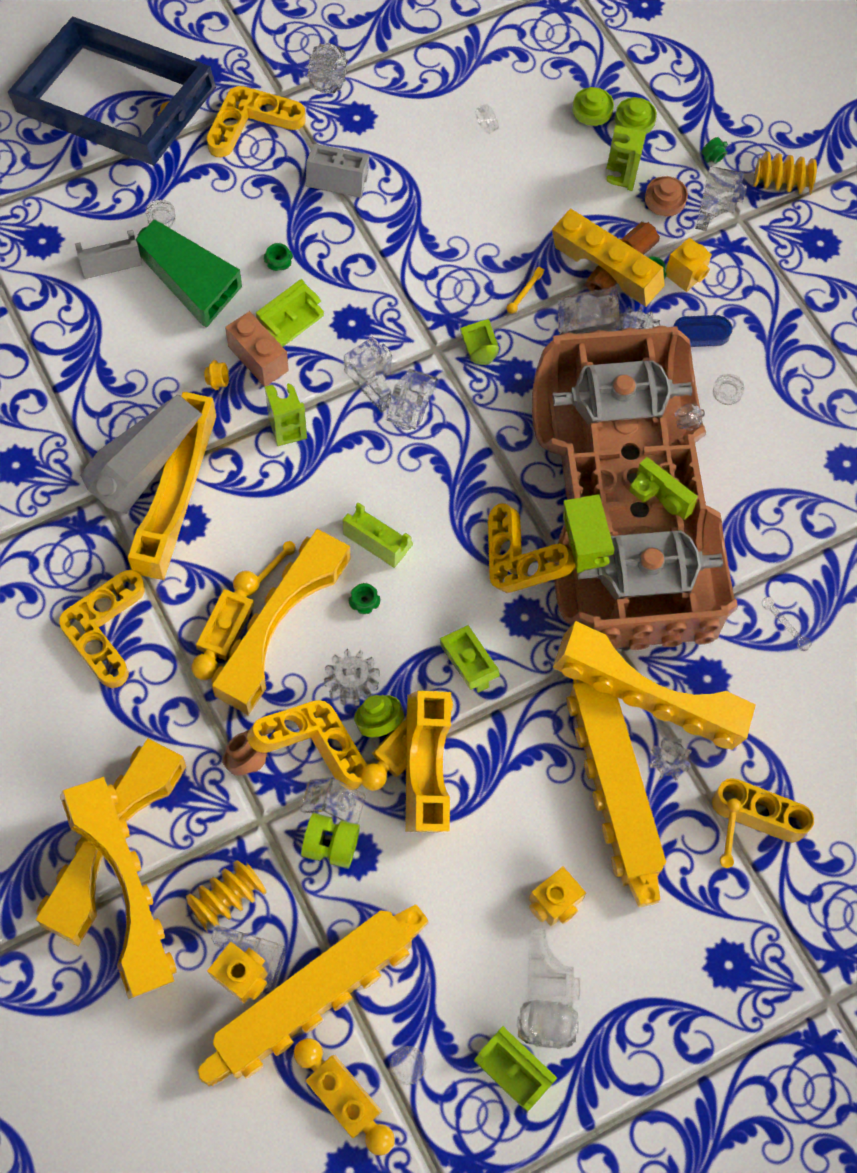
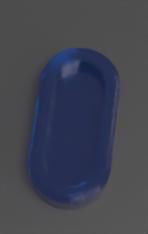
[673,315,732,347]

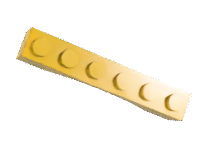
[128,392,216,580]
[211,529,351,716]
[553,621,756,750]
[35,738,187,947]
[60,777,177,999]

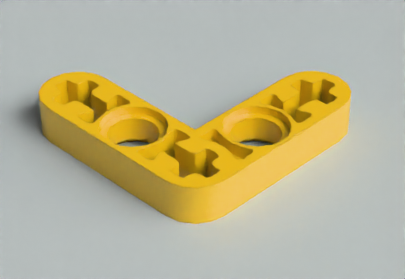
[207,86,306,158]
[488,503,575,593]
[59,570,145,688]
[247,700,367,790]

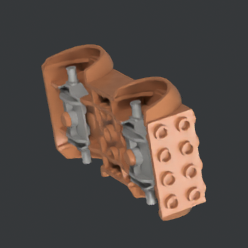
[532,325,738,650]

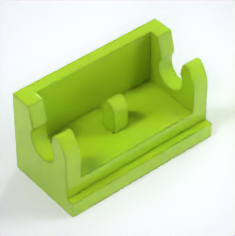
[606,125,646,191]
[256,279,324,347]
[265,383,307,446]
[563,494,614,573]
[343,503,413,568]
[474,1026,557,1113]

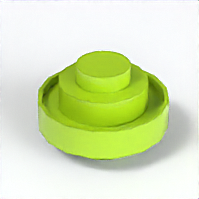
[572,87,614,126]
[615,97,657,134]
[354,695,404,737]

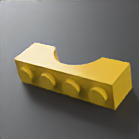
[552,208,665,307]
[405,691,451,833]

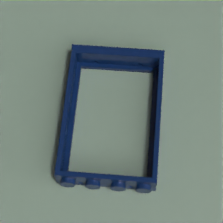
[8,16,216,166]

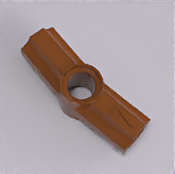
[585,222,660,298]

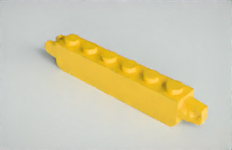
[566,679,666,907]
[197,904,428,1087]

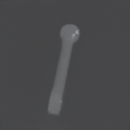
[762,597,812,651]

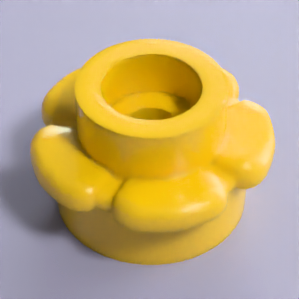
[204,360,229,390]

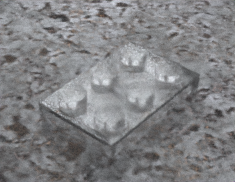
[558,286,622,335]

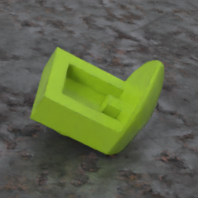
[460,318,499,365]

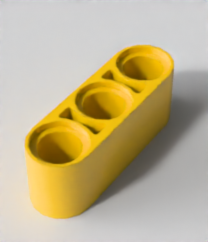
[712,778,814,843]

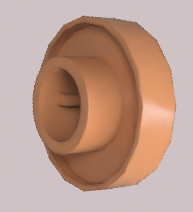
[645,176,688,217]
[222,730,268,776]

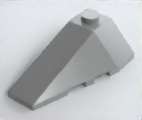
[80,394,202,514]

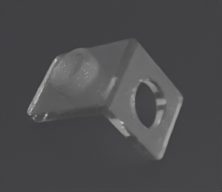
[300,777,366,824]

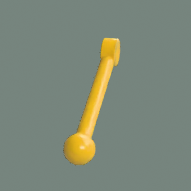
[506,267,544,314]
[257,541,296,590]
[720,798,741,868]

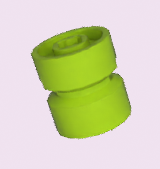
[301,813,360,869]

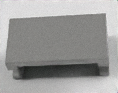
[306,144,370,198]
[75,230,142,279]

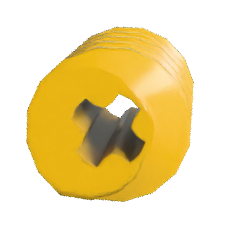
[753,151,817,195]
[186,860,267,933]

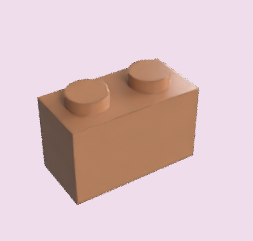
[225,311,289,387]

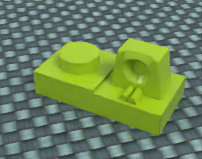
[629,457,698,520]
[439,625,500,693]

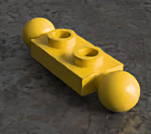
[191,570,259,680]
[360,698,453,791]
[294,1038,395,1156]

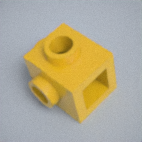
[665,237,712,292]
[529,866,586,927]
[207,941,268,1004]

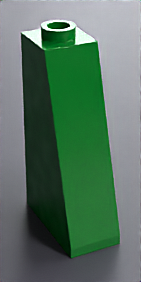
[136,219,242,328]

